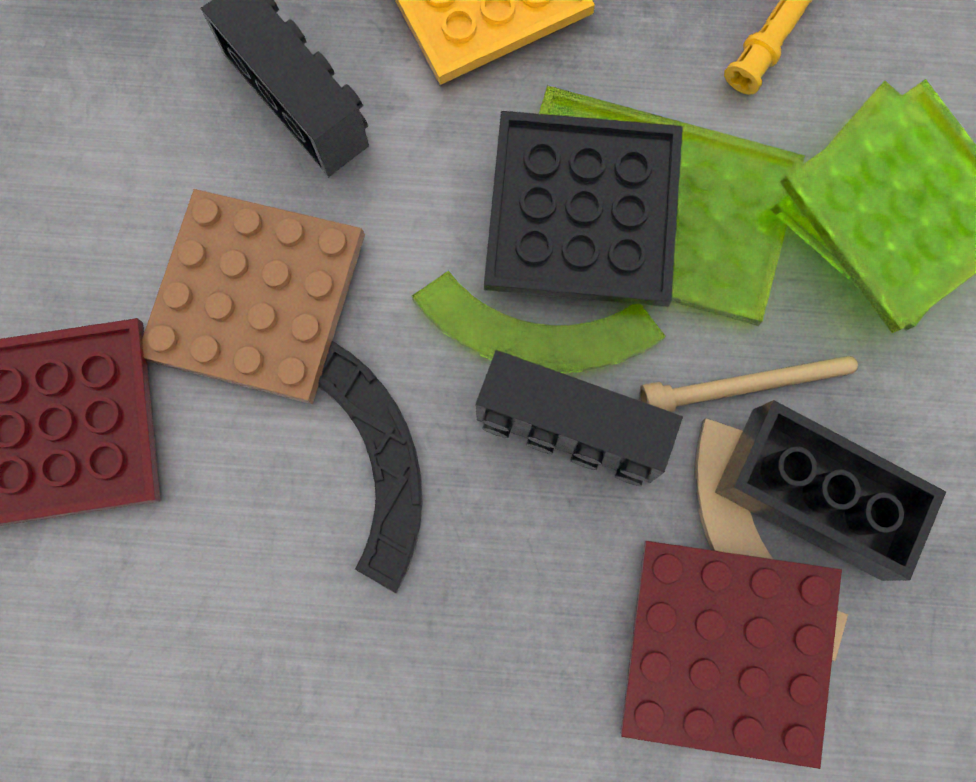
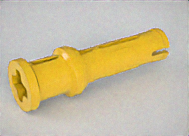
[724,0,812,95]

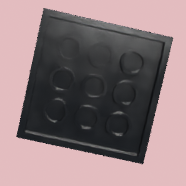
[484,111,683,307]

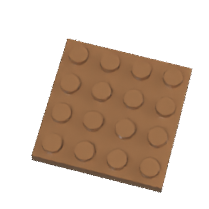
[142,189,365,404]

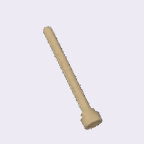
[640,356,858,412]

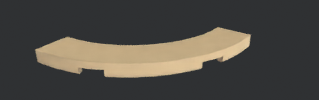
[695,418,848,661]

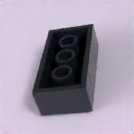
[200,0,369,178]
[475,350,683,486]
[715,400,946,581]

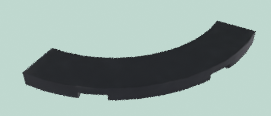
[318,341,423,593]

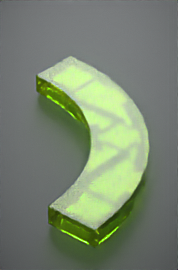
[411,271,666,373]

